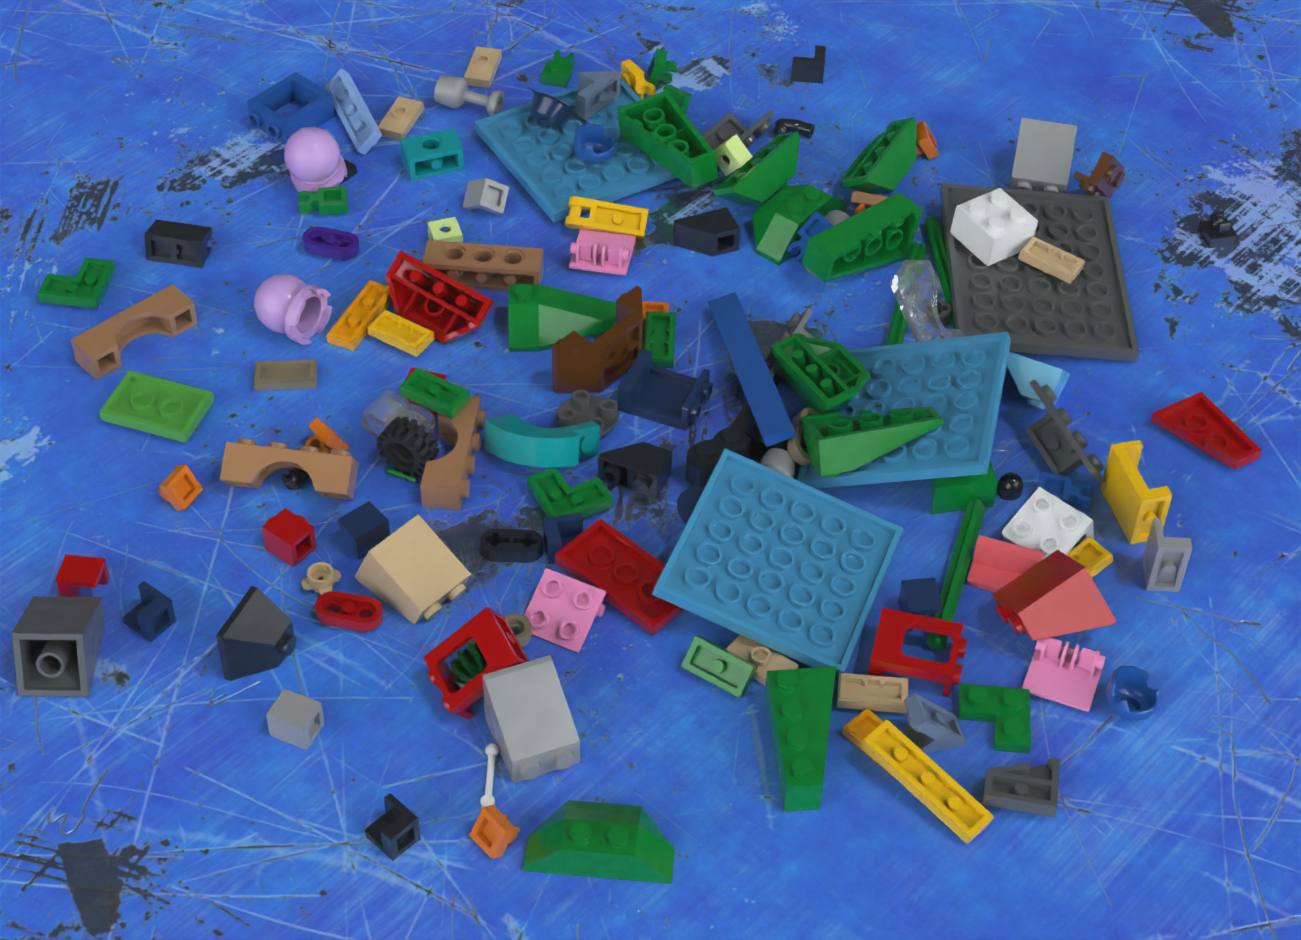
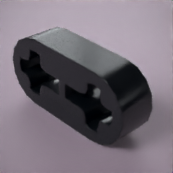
[480,529,543,563]

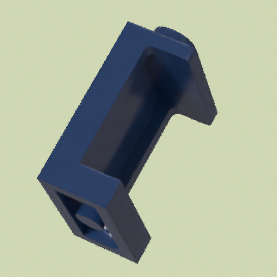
[618,349,713,431]

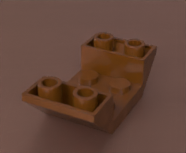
[552,286,643,394]

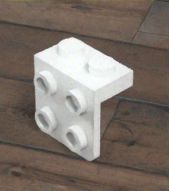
[1002,487,1094,560]

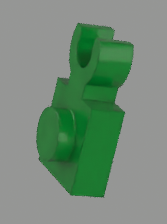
[541,50,574,88]
[298,186,348,215]

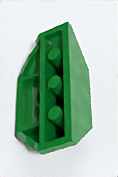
[839,117,916,194]
[713,131,800,206]
[752,185,847,265]
[771,333,871,414]
[523,800,675,884]

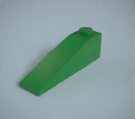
[509,284,616,352]
[800,407,943,477]

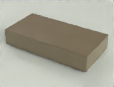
[254,360,318,391]

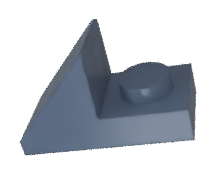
[576,71,621,120]
[904,693,967,753]

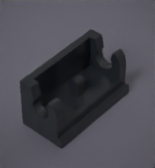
[145,219,212,268]

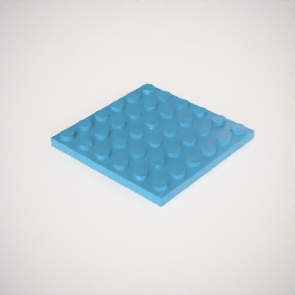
[474,78,678,223]
[797,332,1011,489]
[652,448,904,679]

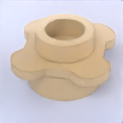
[301,562,341,595]

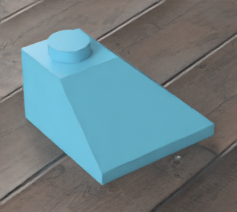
[1007,352,1070,410]

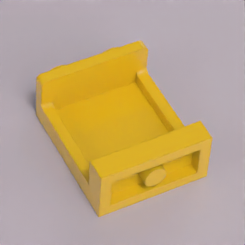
[1100,440,1173,545]

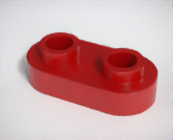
[315,591,383,632]

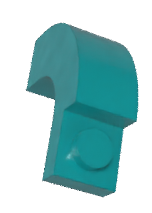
[485,414,600,468]

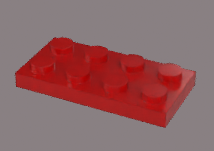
[555,518,684,636]

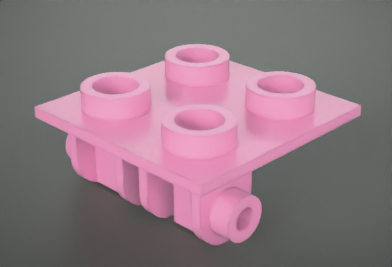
[569,229,636,276]
[524,568,607,653]
[1022,638,1106,712]

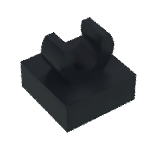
[1198,211,1238,248]

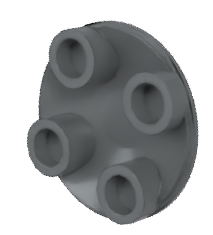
[557,390,619,436]

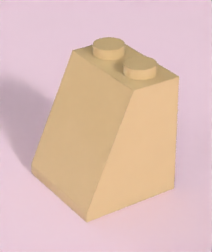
[354,514,471,624]

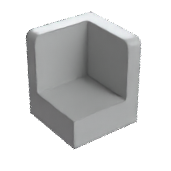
[463,178,509,215]
[266,689,325,750]

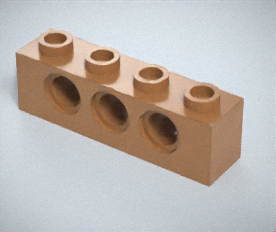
[422,240,544,292]

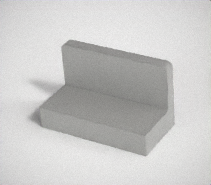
[1142,518,1193,592]

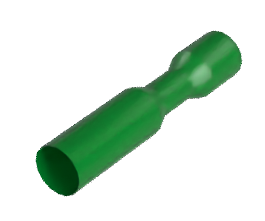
[387,468,418,484]

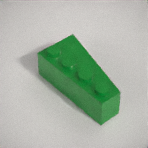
[617,90,718,189]
[802,192,923,282]
[930,461,998,514]
[764,666,836,812]

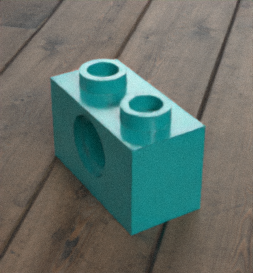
[400,128,464,181]

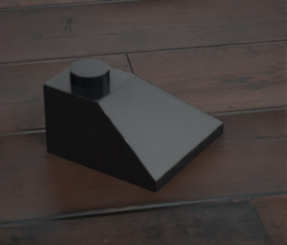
[216,586,296,681]

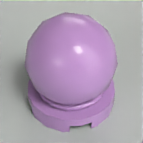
[284,126,347,193]
[253,274,332,345]

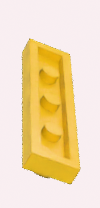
[861,719,994,844]

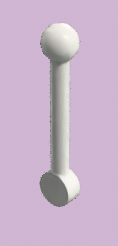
[480,743,499,808]

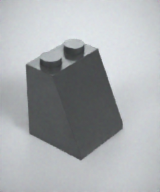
[12,596,105,697]

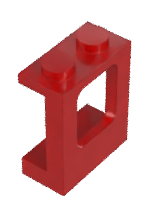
[423,607,529,720]
[868,608,968,698]

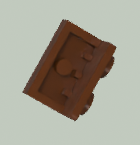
[1073,152,1125,199]

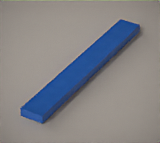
[708,292,796,447]

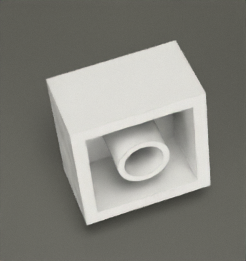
[950,188,1038,266]

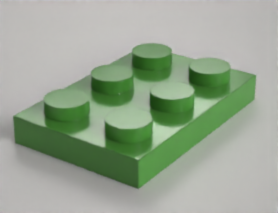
[99,370,215,443]

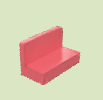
[966,535,1044,593]

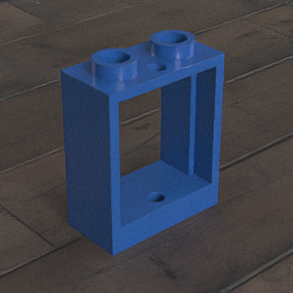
[247,72,335,145]

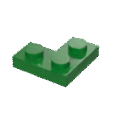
[38,258,116,309]
[527,468,614,518]
[958,683,1031,754]

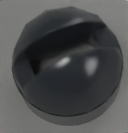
[996,472,1023,501]

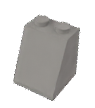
[1009,118,1077,193]
[482,655,580,783]

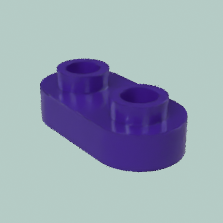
[302,226,360,260]

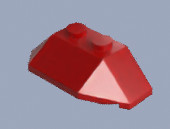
[385,250,494,344]

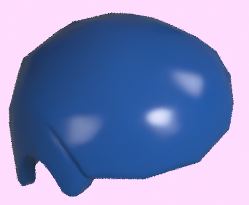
[573,123,616,164]
[1105,666,1159,721]

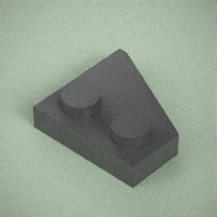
[982,758,1060,817]

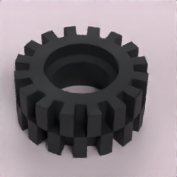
[376,416,439,477]

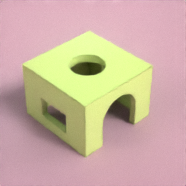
[713,134,753,176]
[427,217,463,243]

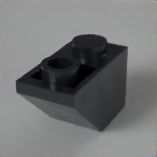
[673,207,740,257]
[598,442,672,498]

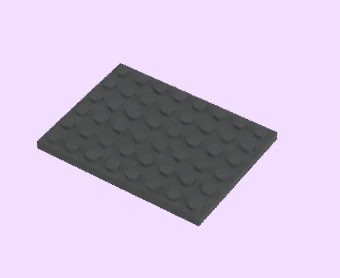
[940,183,1139,361]

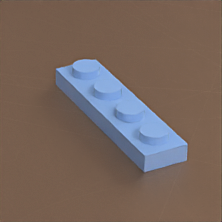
[325,69,382,155]

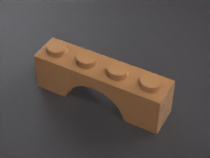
[71,284,198,380]
[420,396,486,511]
[219,438,359,500]

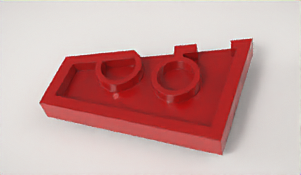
[1151,392,1262,470]

